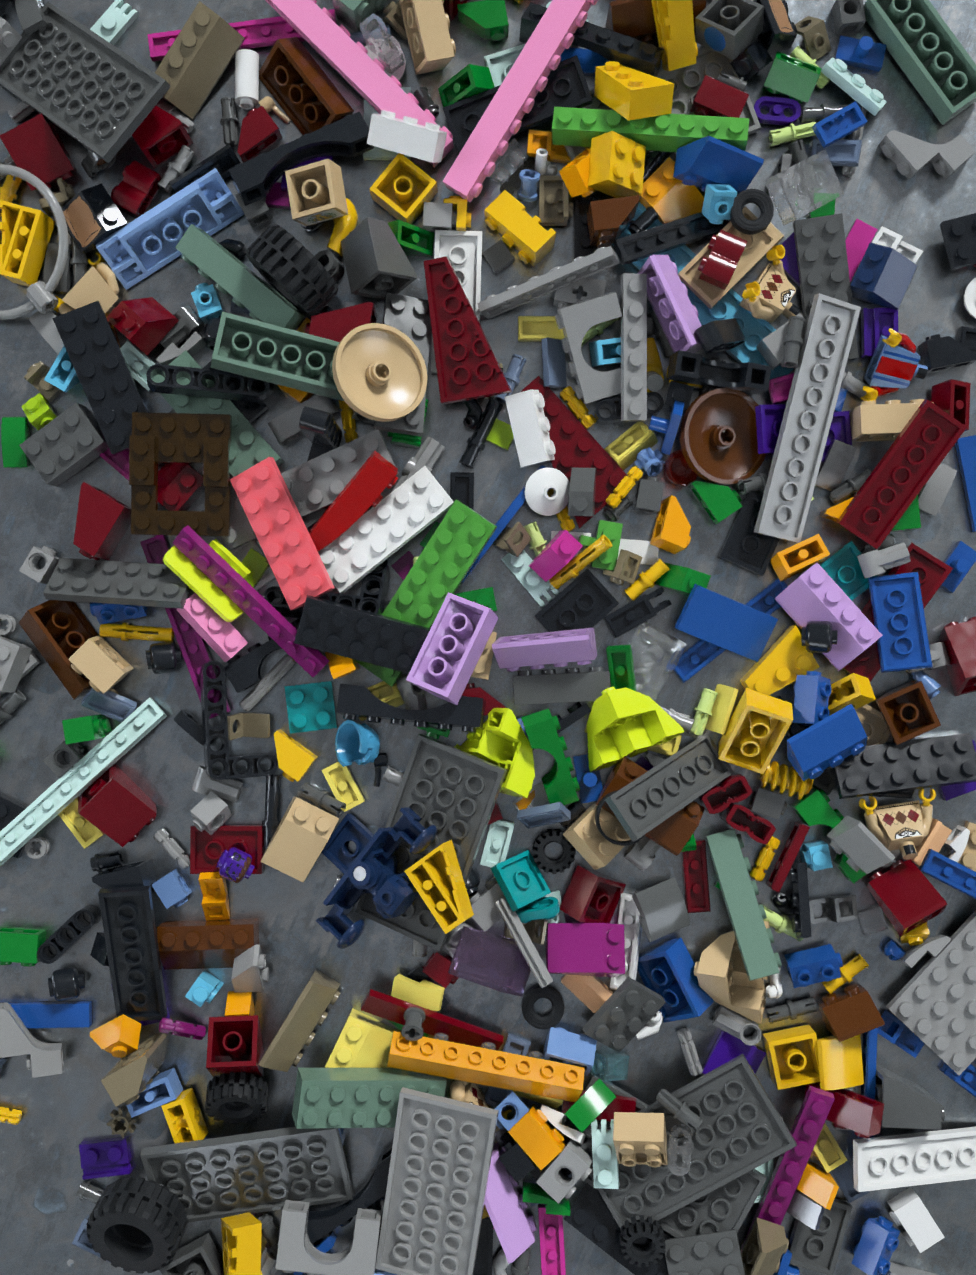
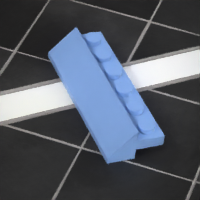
[95,168,244,290]

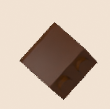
[587,195,640,248]
[876,681,941,745]
[816,984,885,1042]

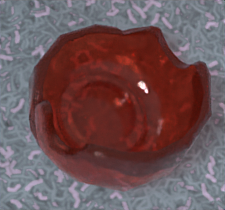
[664,449,698,486]

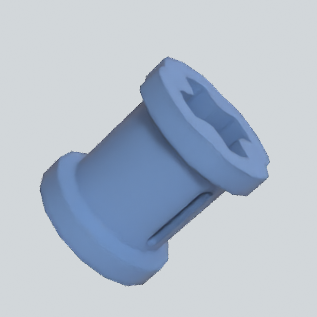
[517,169,540,202]

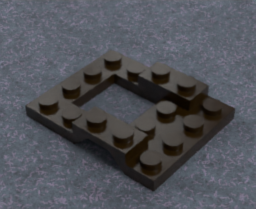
[129,412,232,537]

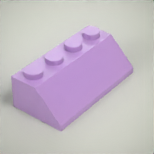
[637,255,703,353]
[775,563,883,671]
[406,592,498,705]
[492,628,597,672]
[484,1142,537,1263]

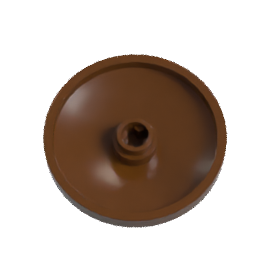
[680,388,766,485]

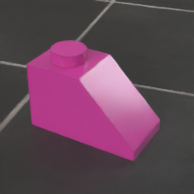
[529,530,583,582]

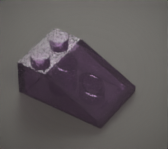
[448,926,531,997]

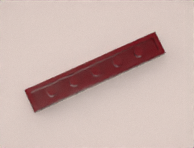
[361,989,504,1051]

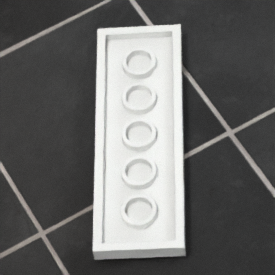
[431,230,482,374]
[318,466,454,594]
[853,1126,976,1192]

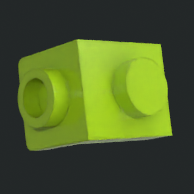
[21,393,58,431]

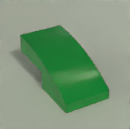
[1,417,30,468]
[565,1078,616,1132]
[522,1182,571,1216]

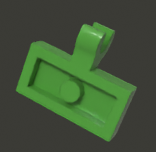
[578,520,623,571]

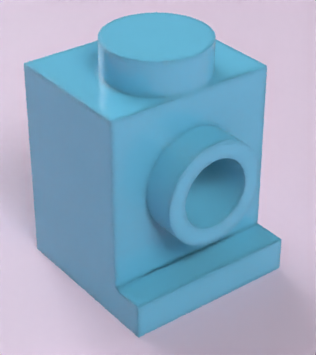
[702,184,738,224]
[191,283,225,324]
[799,840,833,871]
[185,970,224,1008]

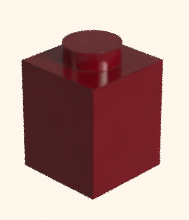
[422,950,461,988]

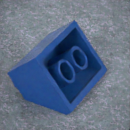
[673,135,764,195]
[787,704,867,781]
[637,938,714,1023]

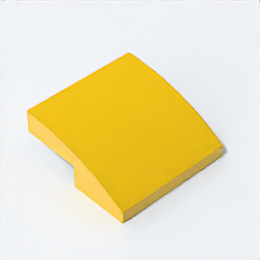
[817,1035,864,1091]

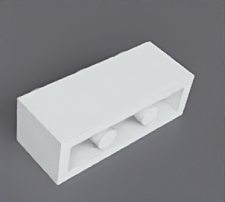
[367,110,447,163]
[505,389,556,467]

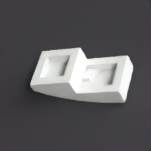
[872,226,923,264]
[942,825,970,862]
[540,1105,586,1145]

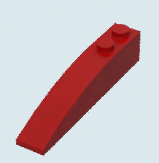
[309,451,398,551]

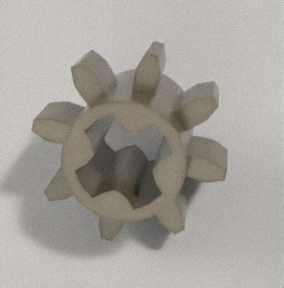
[107,1104,139,1138]

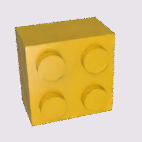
[588,131,646,198]
[369,153,438,224]
[762,1024,820,1090]

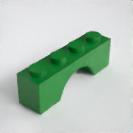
[521,708,580,805]
[789,788,866,884]

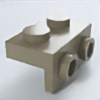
[539,175,573,226]

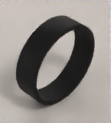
[595,790,645,846]

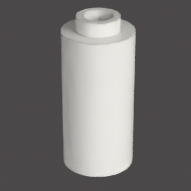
[235,49,259,109]

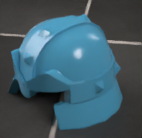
[335,720,380,767]

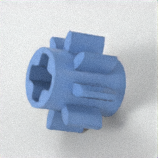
[634,447,665,477]

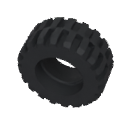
[246,224,338,318]
[86,1177,188,1274]

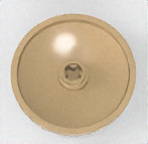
[332,323,427,422]

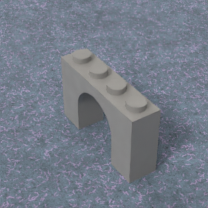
[555,292,622,404]
[275,1200,382,1275]

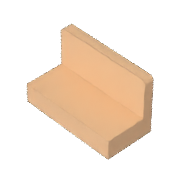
[911,818,952,867]
[561,974,614,1013]

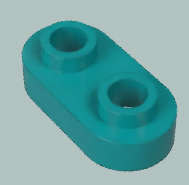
[515,897,560,923]

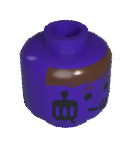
[216,847,255,883]

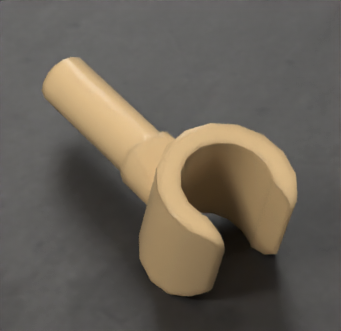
[259,96,291,124]

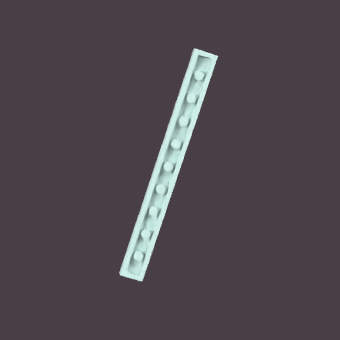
[0,697,167,867]

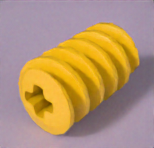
[760,761,814,800]

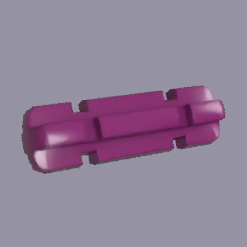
[159,1018,206,1040]

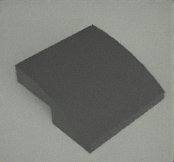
[632,877,690,943]

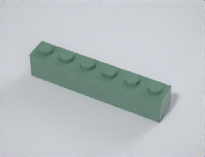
[175,224,305,330]
[705,829,782,981]

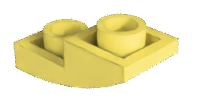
[391,974,445,1011]

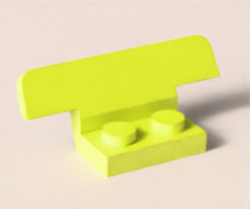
[163,539,251,622]

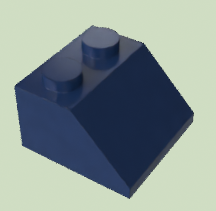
[850,242,918,310]

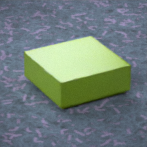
[486,418,514,451]

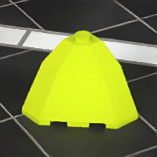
[587,687,684,772]
[454,708,535,798]

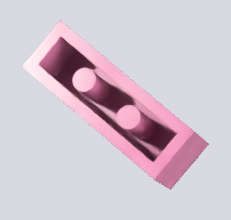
[177,593,248,663]

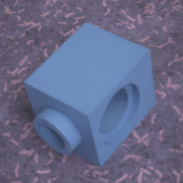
[152,868,192,909]
[494,1091,529,1131]

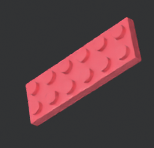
[230,457,335,610]

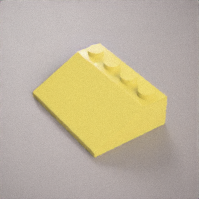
[324,1008,401,1068]

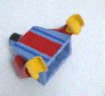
[860,328,928,401]

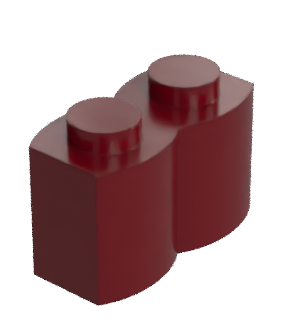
[111,160,162,218]
[697,230,747,290]
[698,774,753,814]
[721,802,776,844]

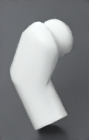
[535,148,558,176]
[765,967,783,999]
[636,1011,663,1041]
[492,1249,510,1275]

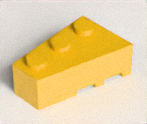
[0,200,56,287]

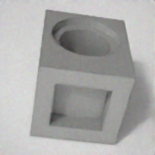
[423,202,457,234]
[19,546,60,584]
[190,791,232,835]

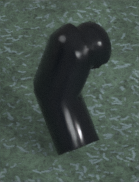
[219,239,246,259]

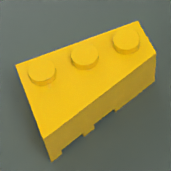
[651,0,698,71]
[594,61,674,121]
[484,190,556,267]
[740,625,820,695]
[404,840,474,934]
[221,1212,262,1275]

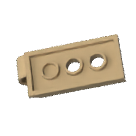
[678,206,784,309]

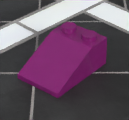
[546,923,625,978]

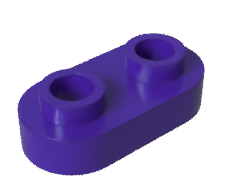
[753,96,801,126]

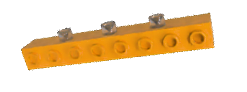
[387,1031,585,1102]

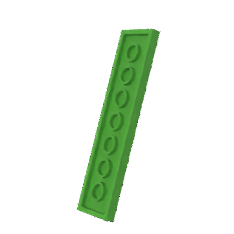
[355,500,497,687]

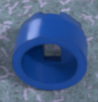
[884,939,906,961]

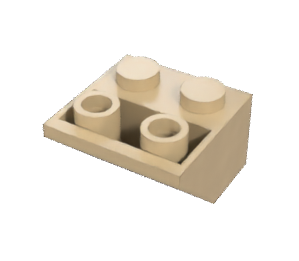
[613,1112,668,1167]

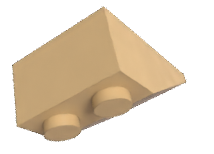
[260,797,339,882]

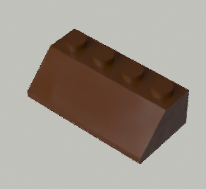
[605,0,706,44]
[259,37,354,135]
[19,600,98,700]
[596,756,705,856]
[157,918,259,970]

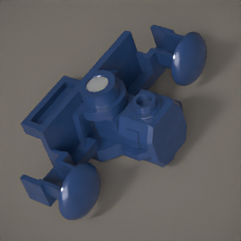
[316,807,437,949]

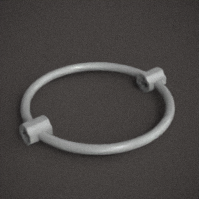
[0,164,69,320]

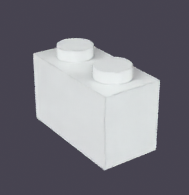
[887,1187,945,1253]

